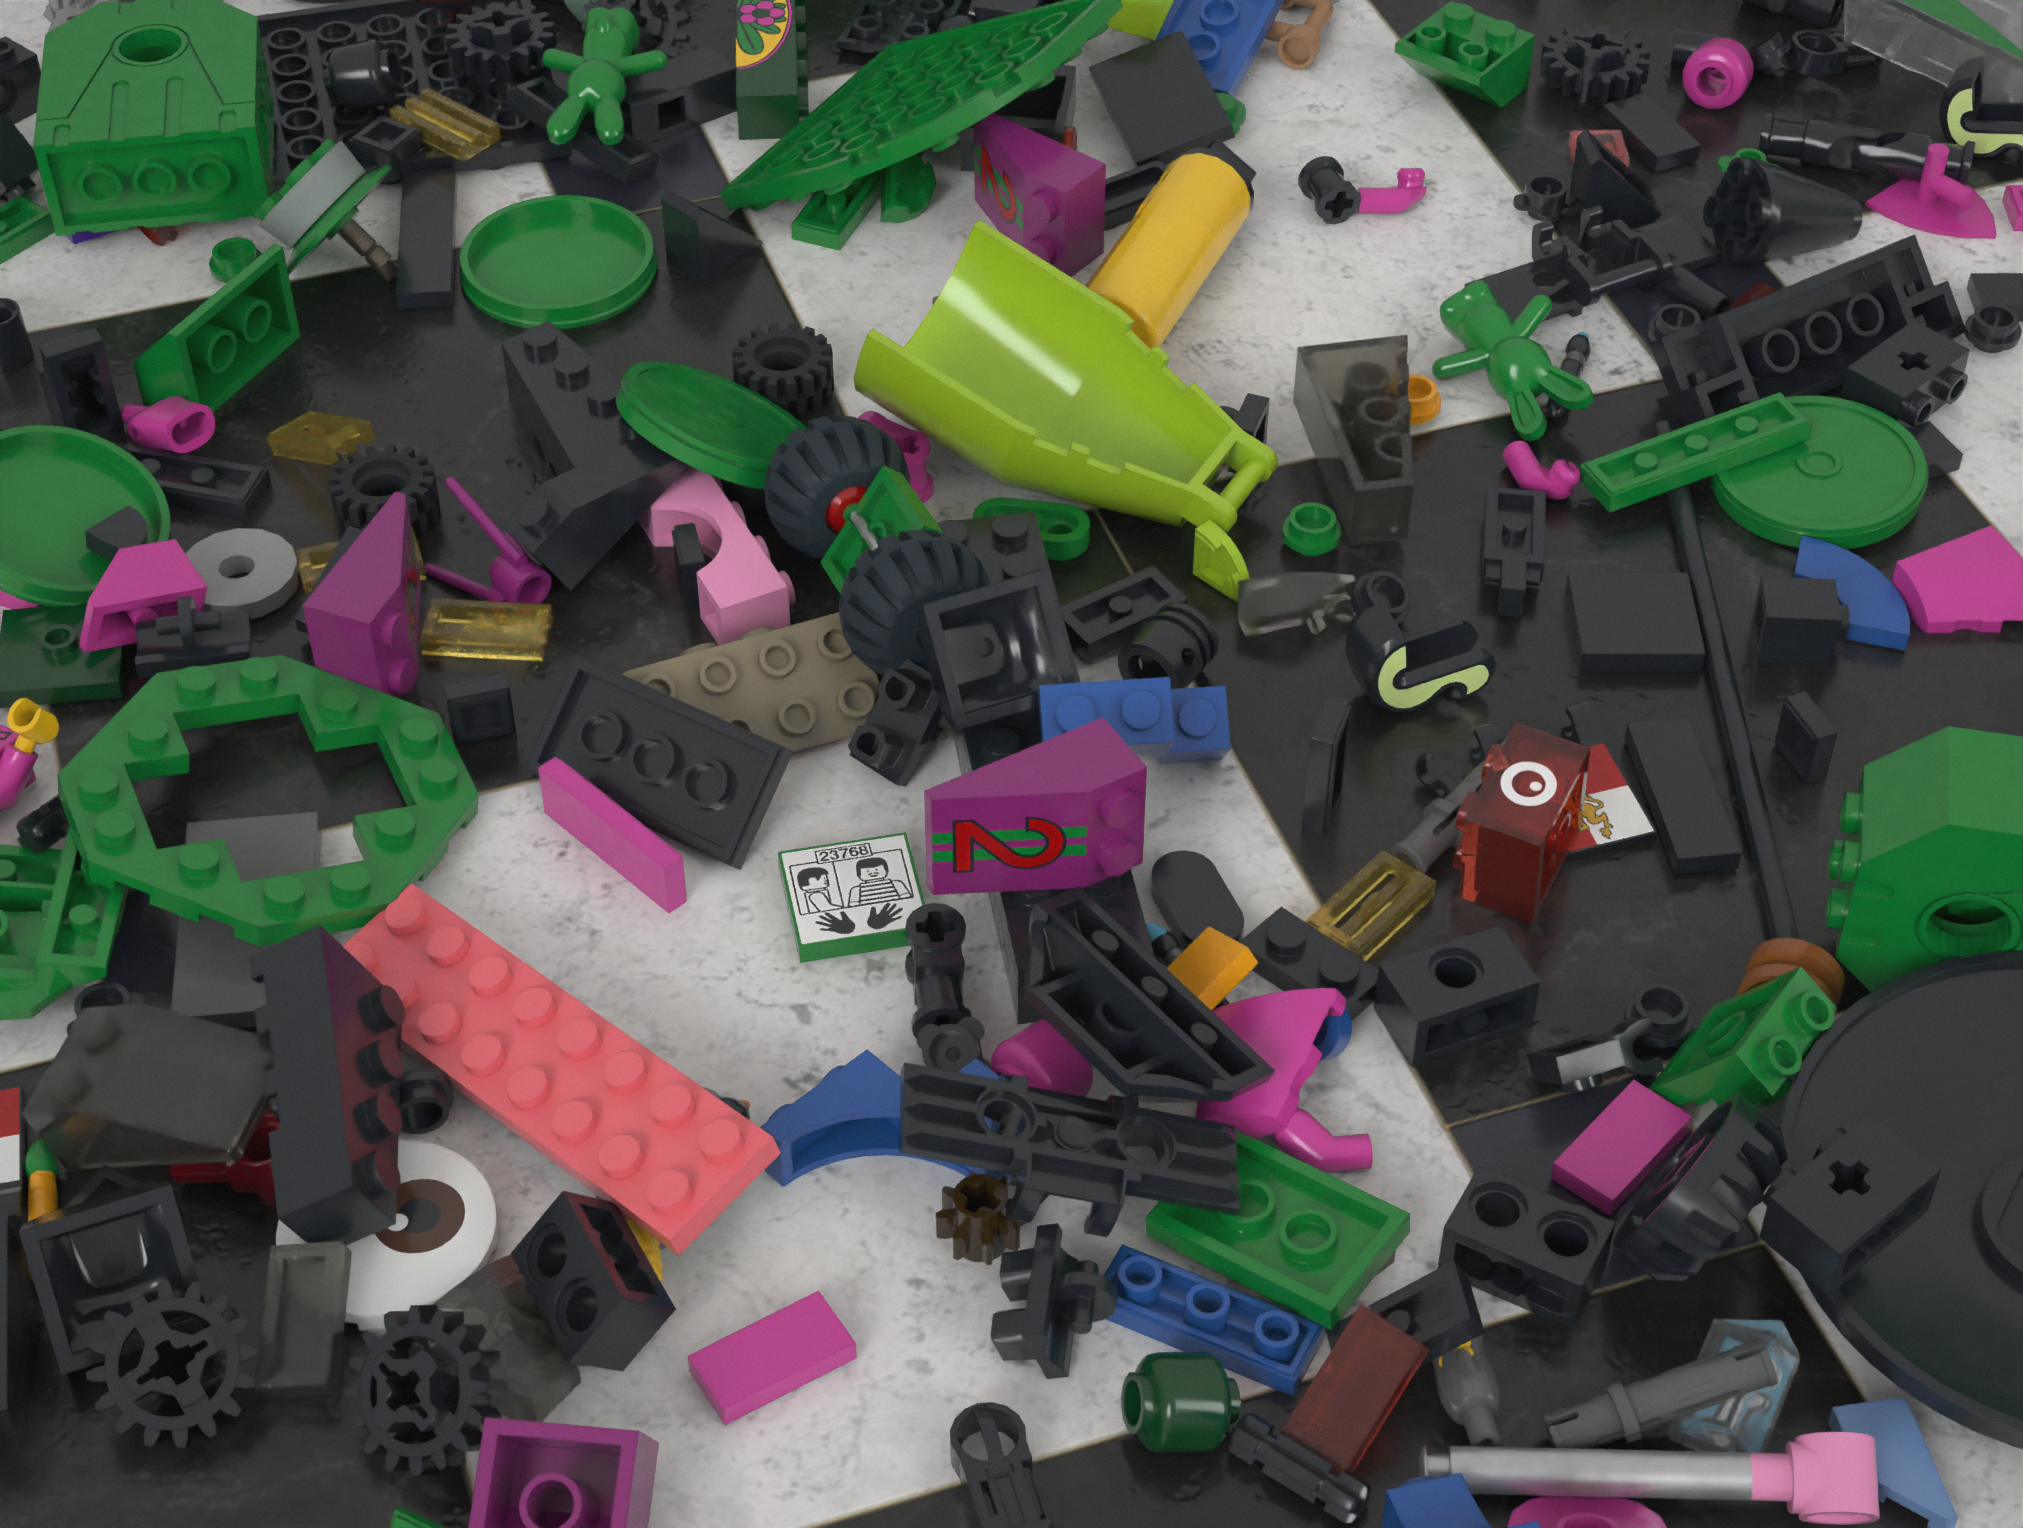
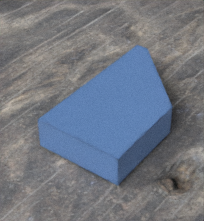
[1828,1397,1958,1528]

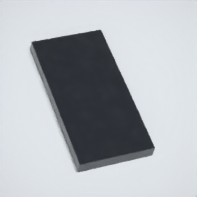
[523,654,794,870]

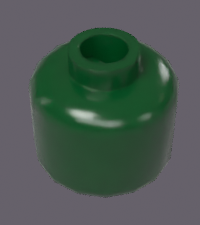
[1121,1352,1241,1453]

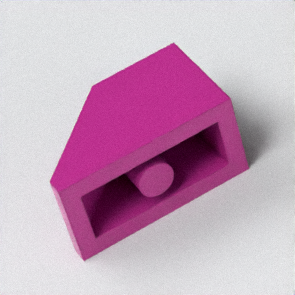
[79,539,208,653]

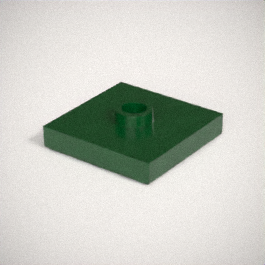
[0,603,128,708]

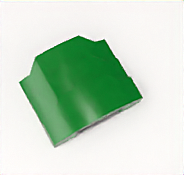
[0,826,132,1020]

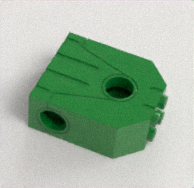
[33,0,274,236]
[1825,726,2023,992]

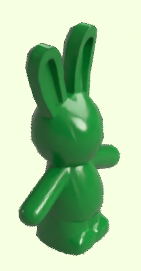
[542,7,668,145]
[1432,280,1594,442]

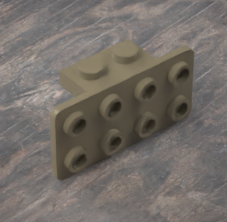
[623,612,880,755]

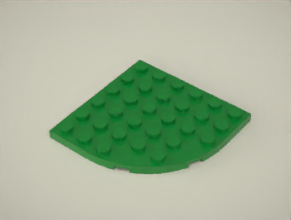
[719,0,1123,211]

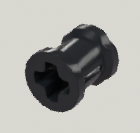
[1298,156,1361,224]

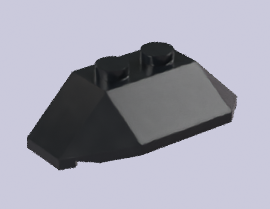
[1023,887,1275,1103]

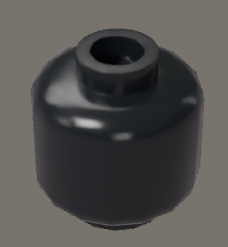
[323,39,404,112]

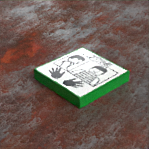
[778,832,925,963]

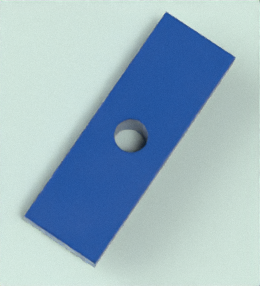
[1103,1244,1325,1397]

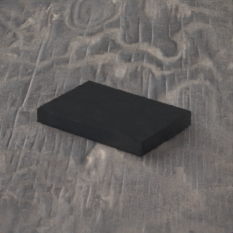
[1089,30,1235,168]

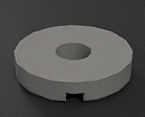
[185,528,299,619]

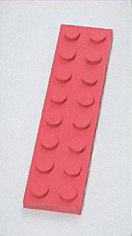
[343,883,781,1256]

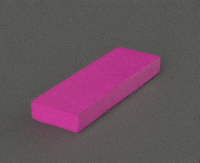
[538,757,687,913]

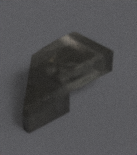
[1238,572,1356,638]

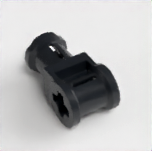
[905,903,972,1039]

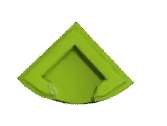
[1193,519,1251,602]

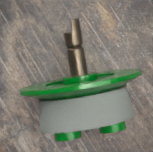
[255,137,397,282]

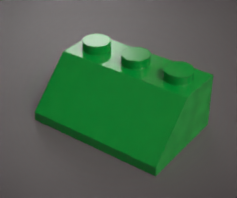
[133,244,300,413]

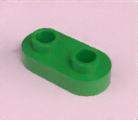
[973,497,1090,561]

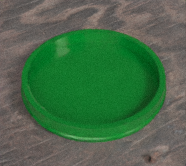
[459,195,657,329]
[616,361,807,490]
[1711,395,1929,550]
[0,425,170,608]

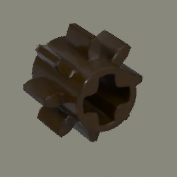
[935,1172,1025,1265]

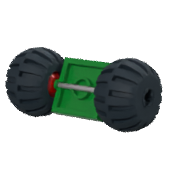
[764,415,991,677]

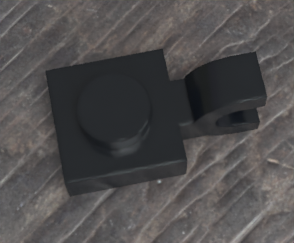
[1527,1016,1664,1093]

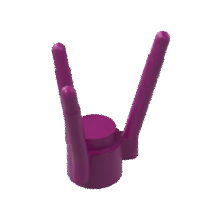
[423,476,552,612]

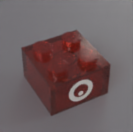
[1453,722,1591,924]

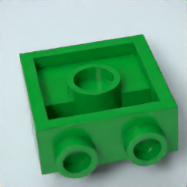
[1649,966,1837,1109]

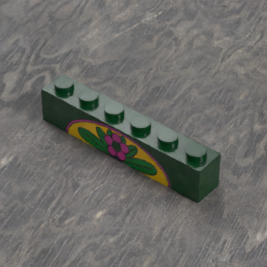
[736,0,809,140]

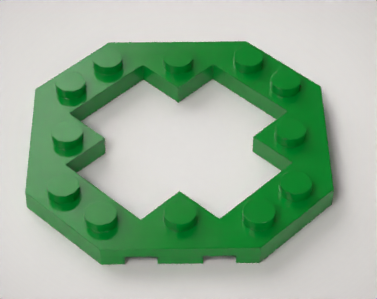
[57,655,479,947]

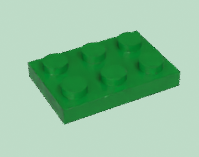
[1145,1129,1410,1330]

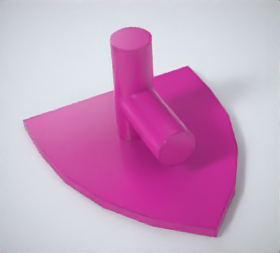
[1865,143,1997,239]

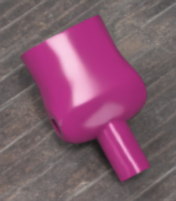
[120,395,215,453]

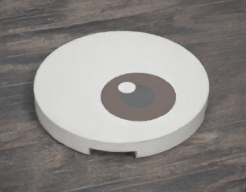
[276,1139,499,1331]

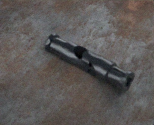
[1758,112,1975,186]

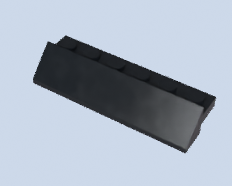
[1649,234,1965,425]

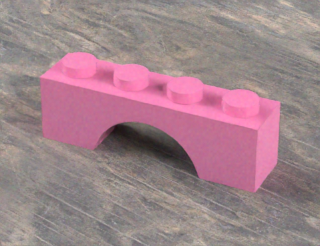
[638,465,796,645]

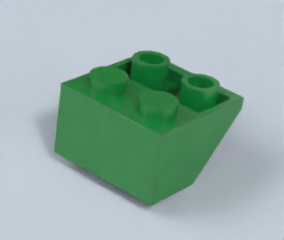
[1394,1,1535,108]

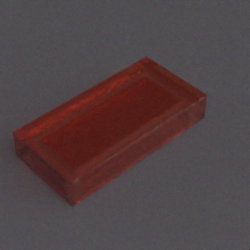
[1280,1304,1430,1474]

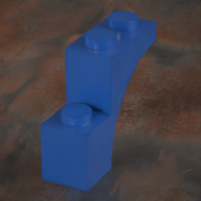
[1038,677,1231,764]
[761,1050,1005,1187]

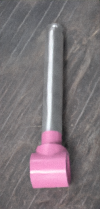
[1418,1432,1880,1525]

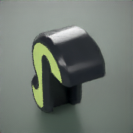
[1939,56,2023,165]
[1346,601,1497,713]

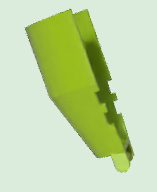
[853,220,1278,533]

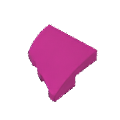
[1891,525,2023,633]
[1196,988,1346,1139]

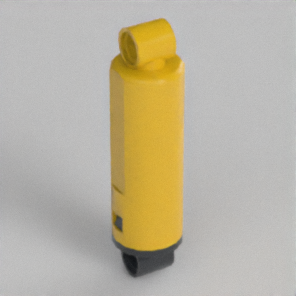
[1085,138,1257,349]

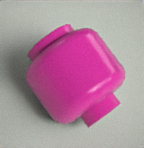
[1683,38,1753,109]
[991,1019,1093,1097]

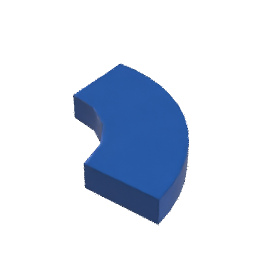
[1793,535,1910,651]

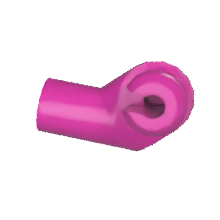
[1358,168,1427,214]
[1502,441,1581,501]
[1272,1107,1373,1173]

